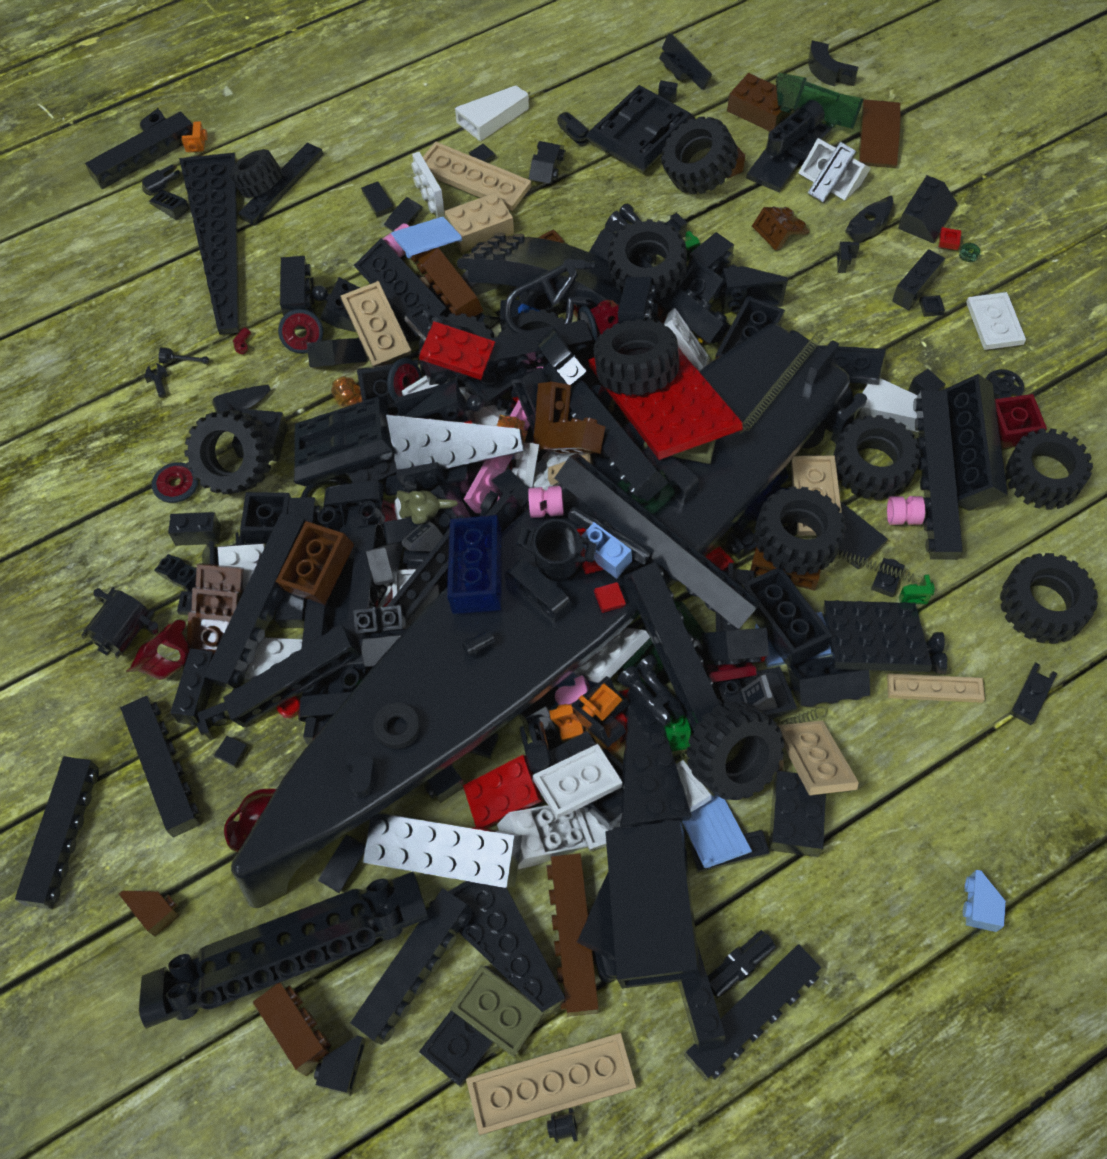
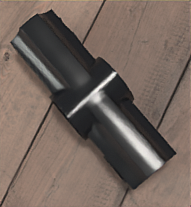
[707,930,776,999]

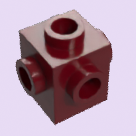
[590,300,619,334]

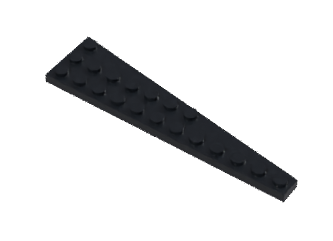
[179,152,240,335]

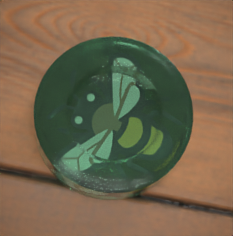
[959,243,980,262]

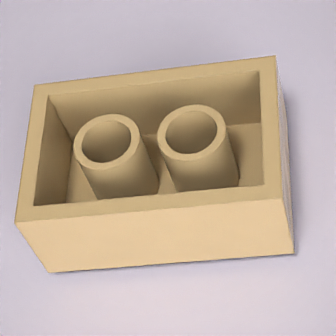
[444,192,514,253]

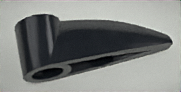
[212,384,271,412]

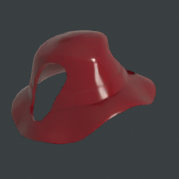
[126,619,190,680]
[224,788,276,852]

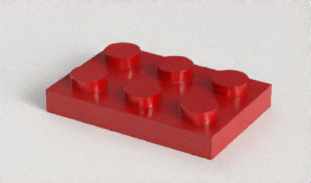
[419,321,495,380]
[463,755,543,829]

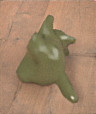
[397,490,458,524]

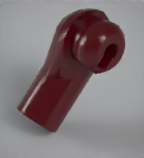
[233,327,251,354]

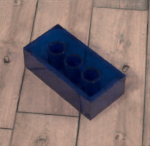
[447,515,502,614]

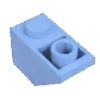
[582,522,632,579]
[963,870,1006,932]

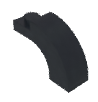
[808,40,859,86]
[537,327,588,387]

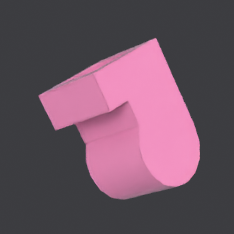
[555,675,591,705]

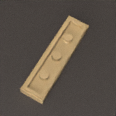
[887,673,985,703]

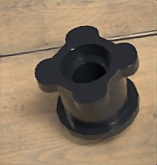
[547,1108,578,1143]

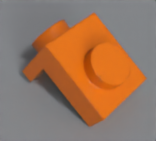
[182,121,208,152]
[578,684,622,721]
[549,704,584,741]

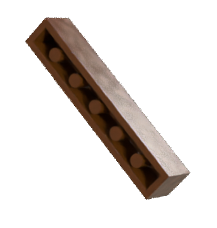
[410,247,484,318]
[546,853,599,1017]

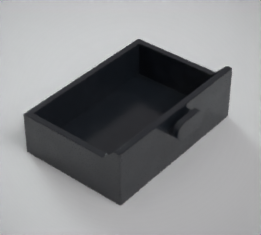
[582,774,623,831]

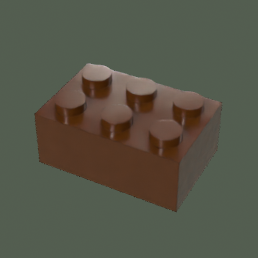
[727,73,796,131]
[276,521,354,605]
[253,982,332,1076]

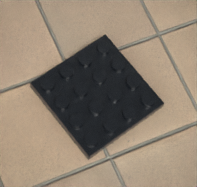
[823,600,932,672]

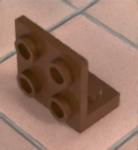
[752,206,810,250]

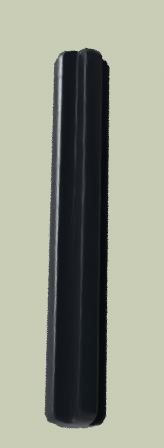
[568,507,651,564]

